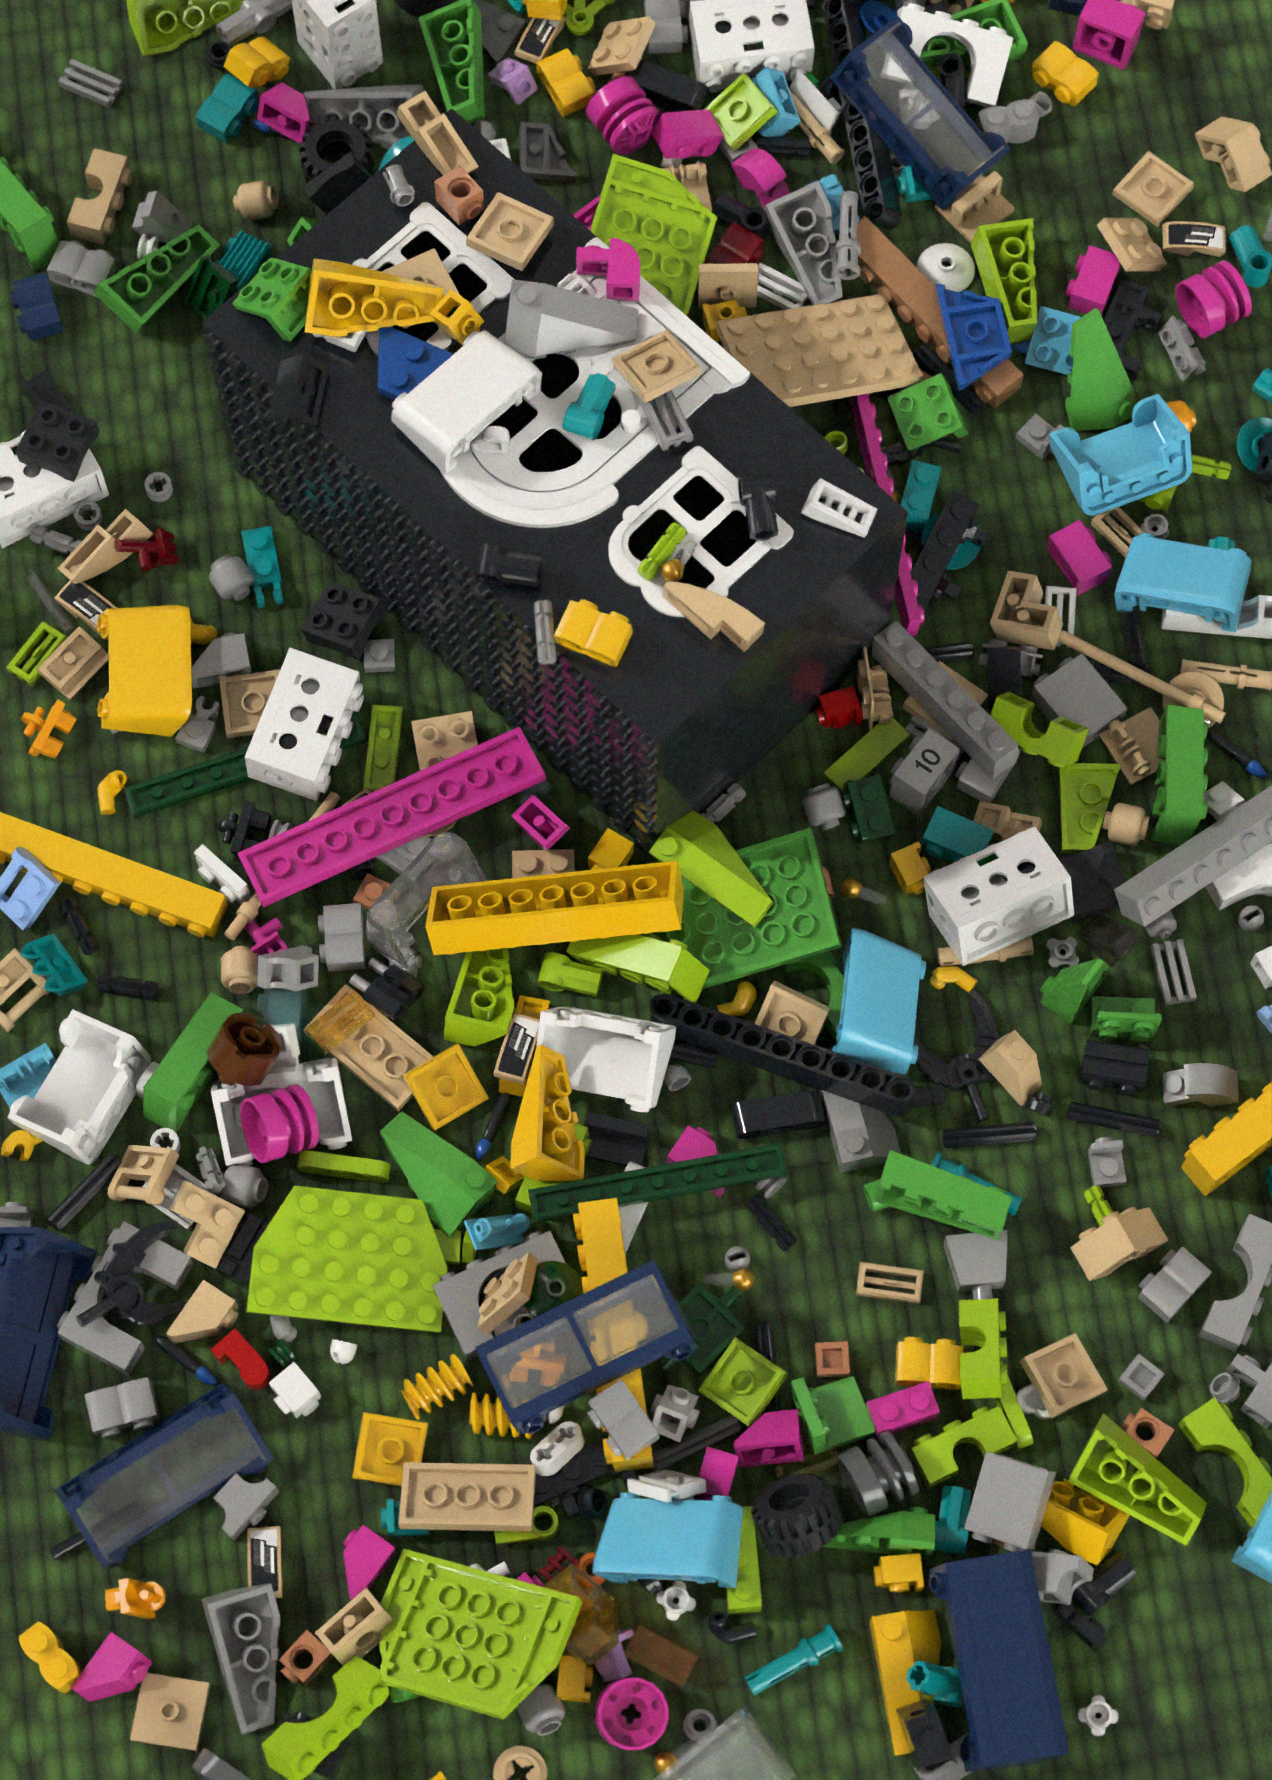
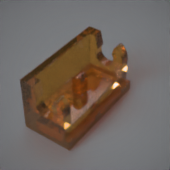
[624,1623,701,1687]

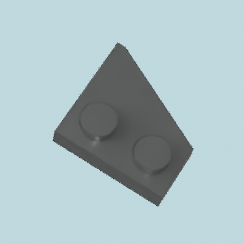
[474,0,526,67]
[519,122,576,182]

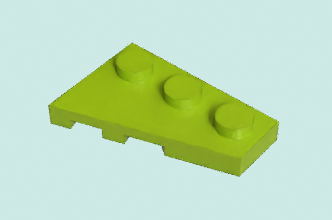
[1058,763,1121,854]

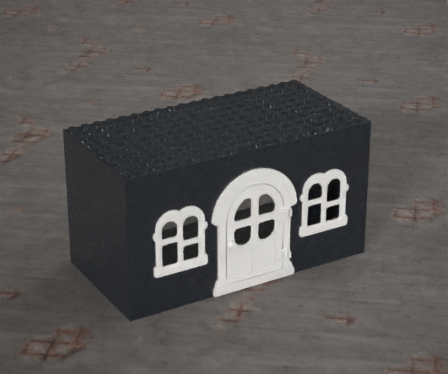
[202,108,908,855]

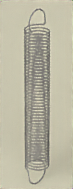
[25,571,75,637]

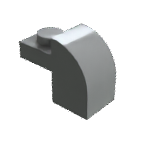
[1163,1063,1239,1107]
[1226,1354,1272,1429]

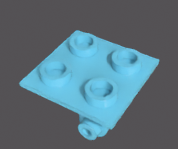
[1025,306,1082,375]
[0,1043,56,1108]

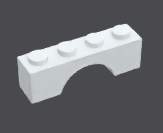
[1161,595,1272,639]

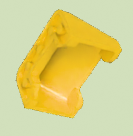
[97,605,192,737]

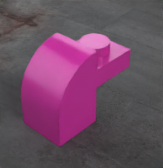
[731,148,791,208]
[576,238,640,301]

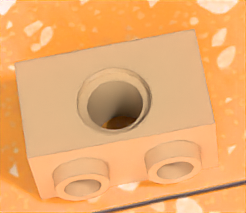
[315,1588,394,1666]

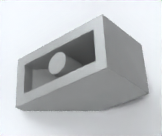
[191,633,252,689]

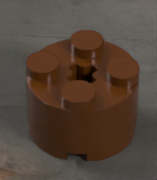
[206,1013,282,1086]

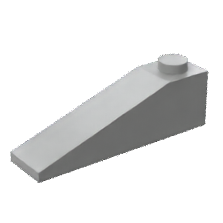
[303,85,423,149]
[764,181,843,305]
[504,279,639,359]
[813,1047,901,1173]
[201,1583,280,1734]

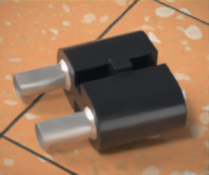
[349,958,425,1020]

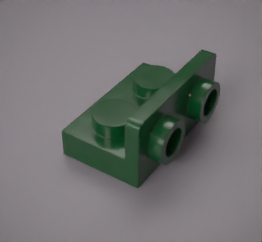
[840,775,896,844]

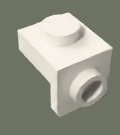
[1203,781,1245,820]

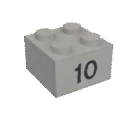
[889,728,960,817]

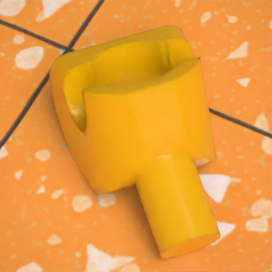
[1,1130,43,1161]

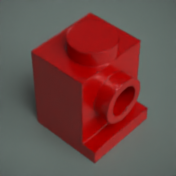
[814,686,863,729]

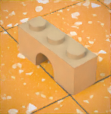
[67,148,133,245]

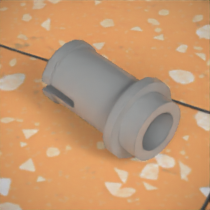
[383,165,415,207]

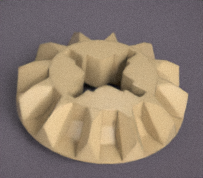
[493,1746,547,1780]

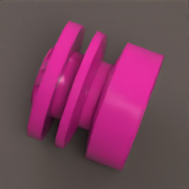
[586,76,662,155]
[1175,260,1252,339]
[240,1084,319,1163]
[594,1678,669,1750]

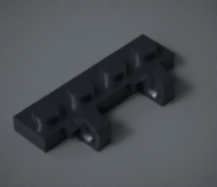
[1104,279,1162,380]
[910,490,989,610]
[534,1436,653,1519]

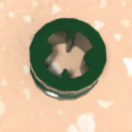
[267,1339,298,1370]

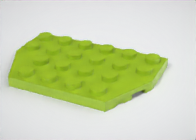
[590,154,717,316]
[246,1186,448,1333]
[379,1549,583,1720]

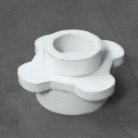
[656,1581,696,1621]
[1078,1695,1119,1737]

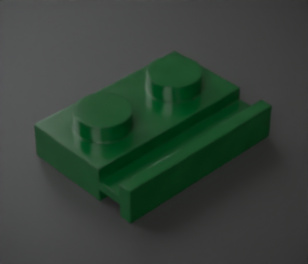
[184,254,239,320]

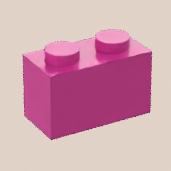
[651,109,724,159]
[1066,245,1121,316]
[1046,520,1112,596]
[866,1381,940,1440]

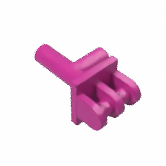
[244,918,288,956]

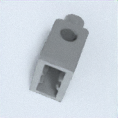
[943,1230,1008,1300]

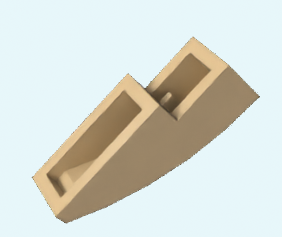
[397,91,479,175]
[57,509,153,584]
[662,581,765,652]

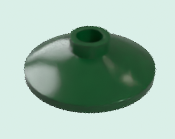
[523,1261,584,1318]

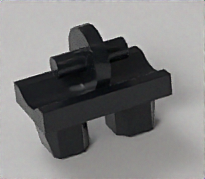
[217,800,272,863]

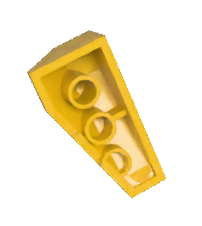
[305,258,444,337]
[510,1044,585,1181]
[1041,1478,1130,1566]
[869,1610,941,1756]

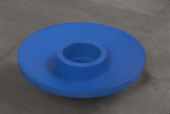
[860,0,897,35]

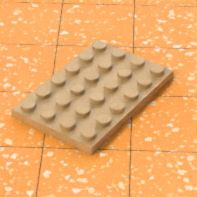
[716,294,923,407]

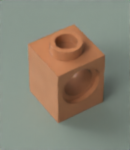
[434,165,484,225]
[1120,1408,1174,1458]
[279,1630,334,1686]

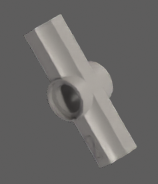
[216,0,293,46]

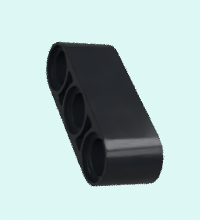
[629,60,711,112]
[731,1090,827,1139]

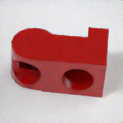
[210,1328,271,1390]

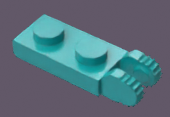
[241,526,284,608]

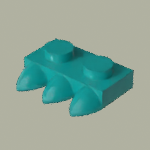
[21,933,88,997]

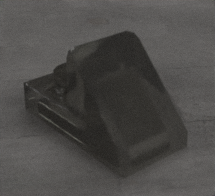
[1077,914,1140,967]

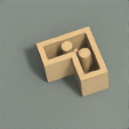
[1195,116,1272,192]
[990,571,1063,650]
[169,1180,245,1269]
[1070,1207,1168,1281]

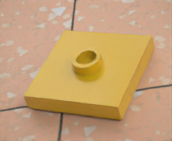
[402,1043,489,1130]
[352,1412,428,1487]

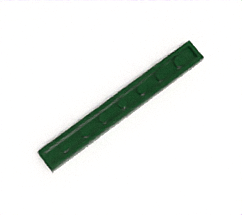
[124,712,367,818]
[528,1143,787,1223]

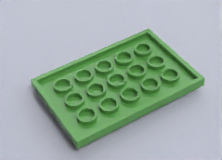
[652,828,842,997]

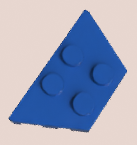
[935,284,1012,390]
[377,326,454,400]

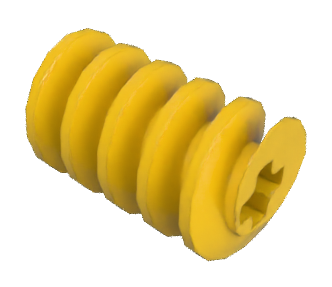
[400,1354,473,1420]
[469,1392,534,1439]

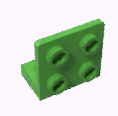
[233,258,312,342]
[888,373,969,451]
[1090,996,1162,1042]
[791,1376,875,1455]

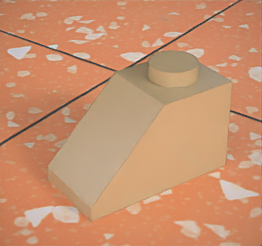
[979,1030,1042,1106]
[166,1280,239,1344]

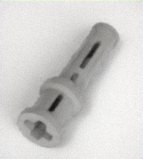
[834,191,861,280]

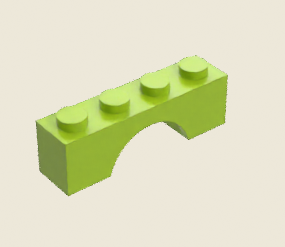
[1178,1397,1272,1529]
[261,1655,390,1780]

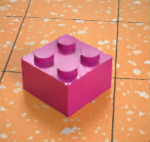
[1072,0,1145,70]

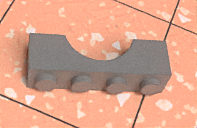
[1198,1214,1272,1352]

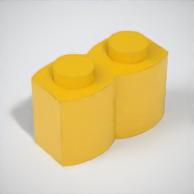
[224,37,291,88]
[1031,41,1099,107]
[537,48,596,117]
[554,599,633,667]
[895,1337,964,1390]
[19,1622,82,1694]

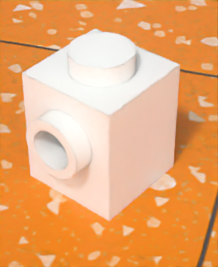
[269,1362,322,1418]

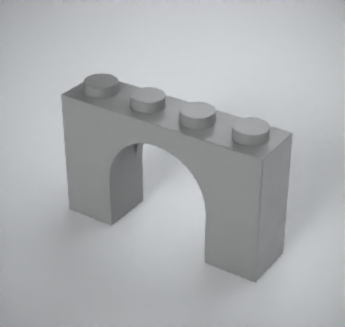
[57,1221,194,1376]
[433,1231,566,1361]

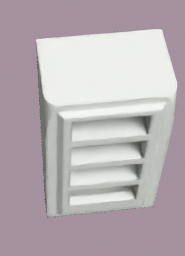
[801,478,878,537]

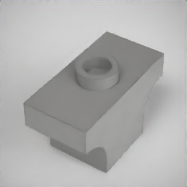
[132,191,193,243]
[257,945,319,991]
[214,1473,279,1542]
[1023,1549,1094,1605]

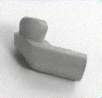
[270,1315,297,1343]

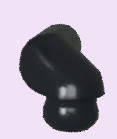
[708,1612,757,1644]

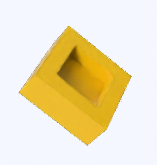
[484,1156,525,1194]

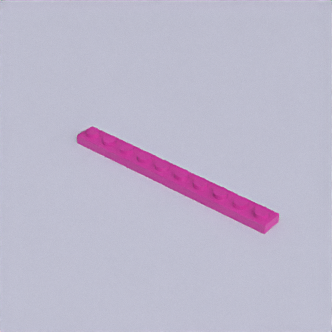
[848,393,924,636]

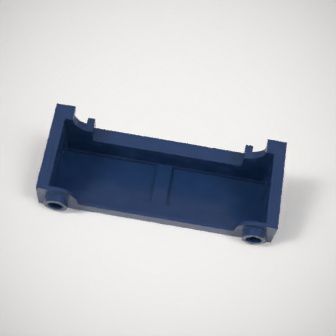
[0,1227,97,1439]
[929,1550,1069,1772]

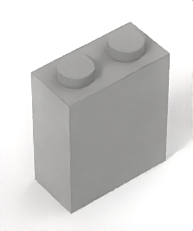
[1031,654,1127,748]
[964,1452,1056,1552]

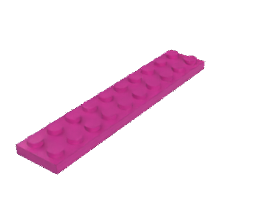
[238,727,546,907]

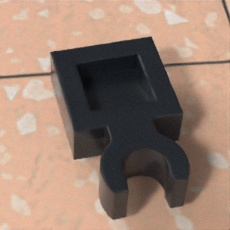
[1054,1604,1108,1653]

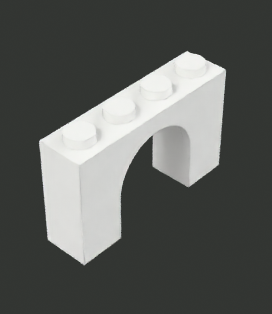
[881,3,1014,108]
[1205,843,1272,990]

